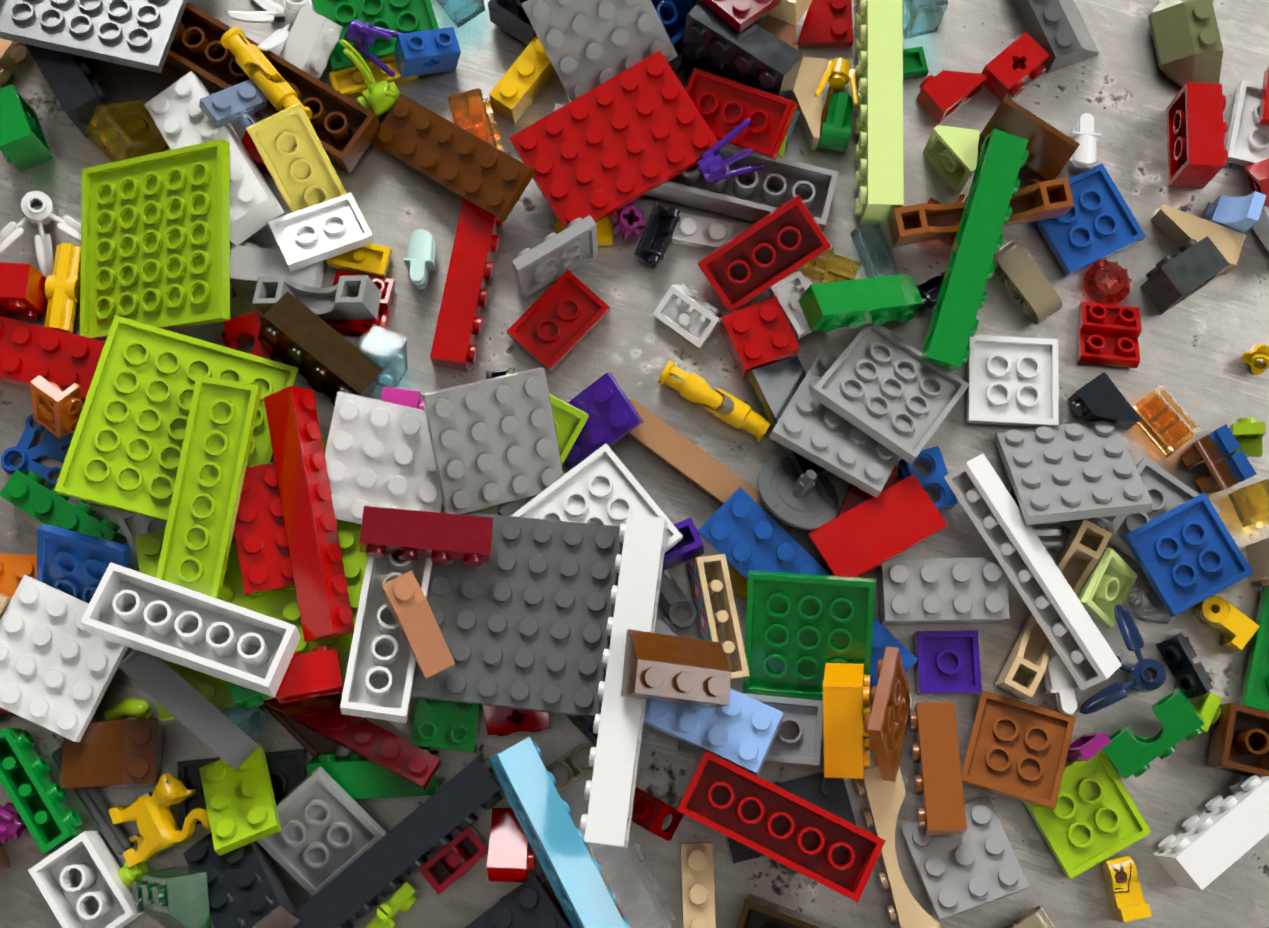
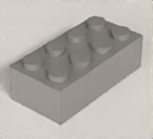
[876,557,1010,625]

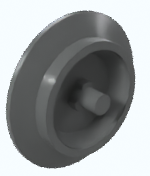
[757,457,839,530]

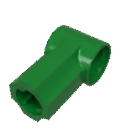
[818,92,854,153]

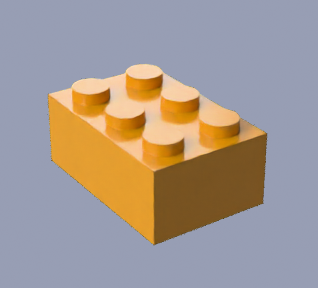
[823,663,871,779]

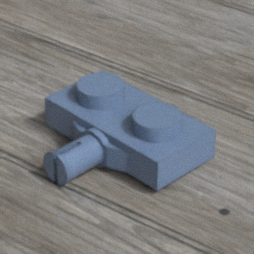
[199,79,267,134]

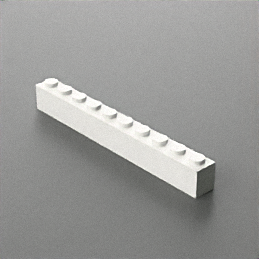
[580,514,668,848]

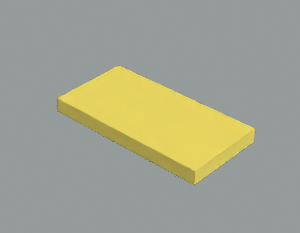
[246,102,347,213]

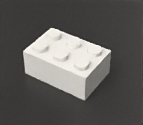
[28,830,145,928]

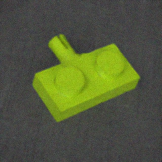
[365,880,420,928]

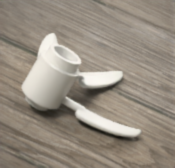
[227,0,313,51]
[0,191,81,278]

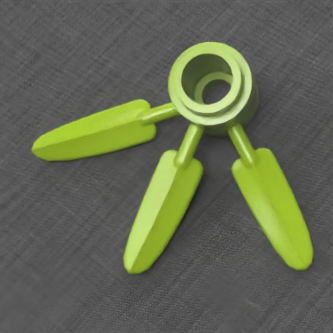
[339,39,400,117]

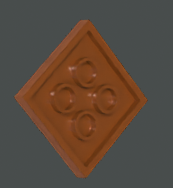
[864,646,913,782]
[961,690,1076,810]

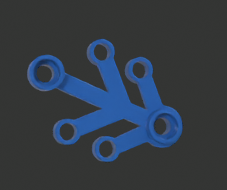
[1,414,74,486]

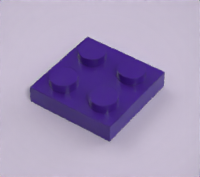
[914,630,982,694]

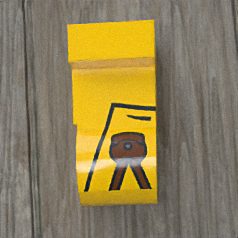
[1194,596,1260,653]
[1102,856,1152,922]

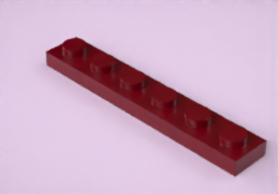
[263,696,442,790]

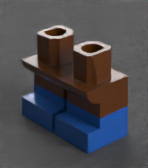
[1179,424,1257,494]

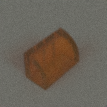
[1132,384,1201,457]

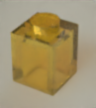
[1228,479,1269,529]

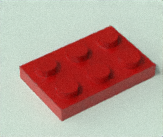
[507,269,610,372]

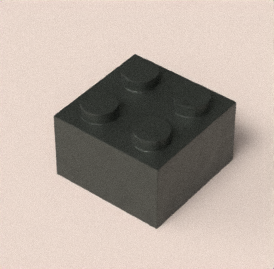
[1140,236,1230,315]

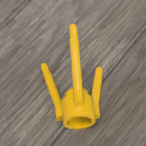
[814,58,859,132]

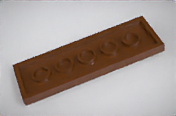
[371,94,536,222]

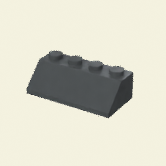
[1011,0,1099,74]

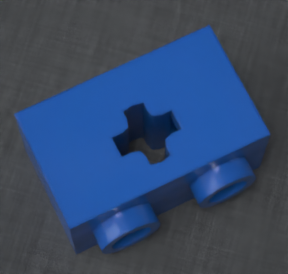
[394,27,461,78]

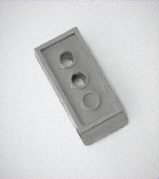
[678,693,823,766]

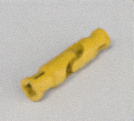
[220,27,313,120]
[658,360,771,442]

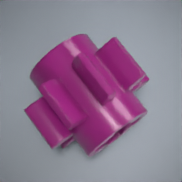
[609,203,647,241]
[0,802,27,843]

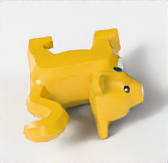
[108,773,211,868]

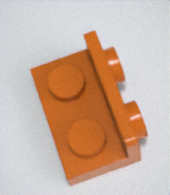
[30,375,82,440]

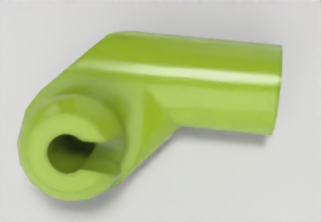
[104,697,153,721]

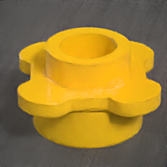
[1242,344,1269,375]

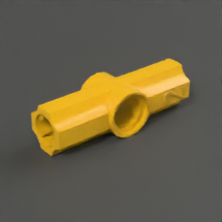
[44,243,81,334]

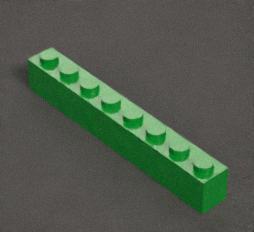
[919,129,1029,371]

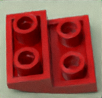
[325,270,395,341]
[1077,302,1142,368]

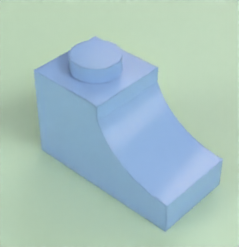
[1201,191,1266,234]

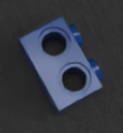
[897,446,958,512]

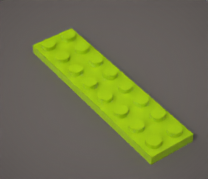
[155,375,262,600]

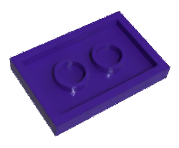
[563,372,644,471]

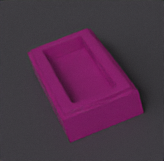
[1066,732,1112,762]

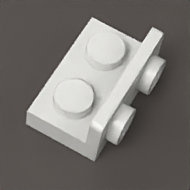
[768,271,822,339]
[652,283,723,348]

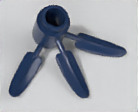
[1080,605,1166,714]

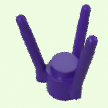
[346,19,403,77]
[697,118,764,184]

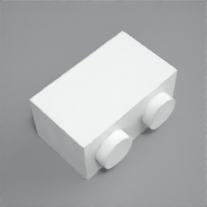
[279,6,343,79]

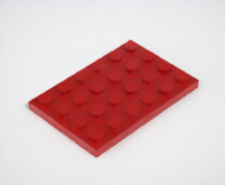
[509,51,721,230]

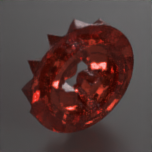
[1084,259,1132,305]

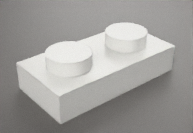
[671,212,734,251]

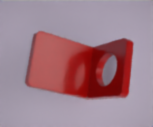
[631,787,684,841]

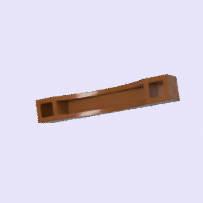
[887,177,1074,247]

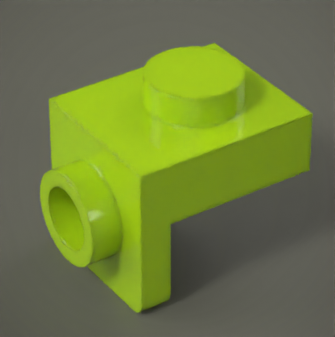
[1229,417,1266,457]
[1194,692,1222,733]

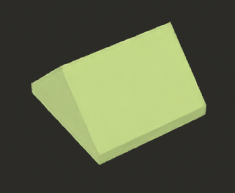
[923,125,980,195]
[1077,547,1138,629]

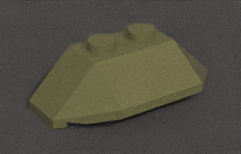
[1148,0,1223,88]

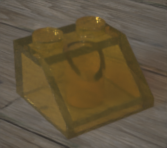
[86,100,170,162]

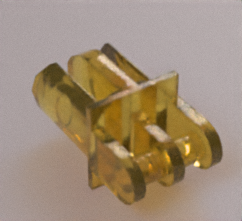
[801,247,862,283]

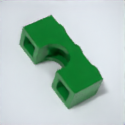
[1102,687,1205,779]

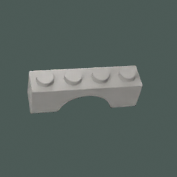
[252,275,382,320]

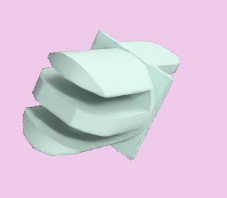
[403,229,437,291]

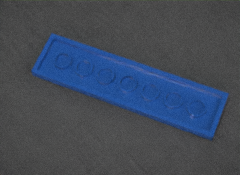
[697,487,918,696]

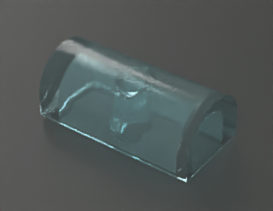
[850,223,900,278]

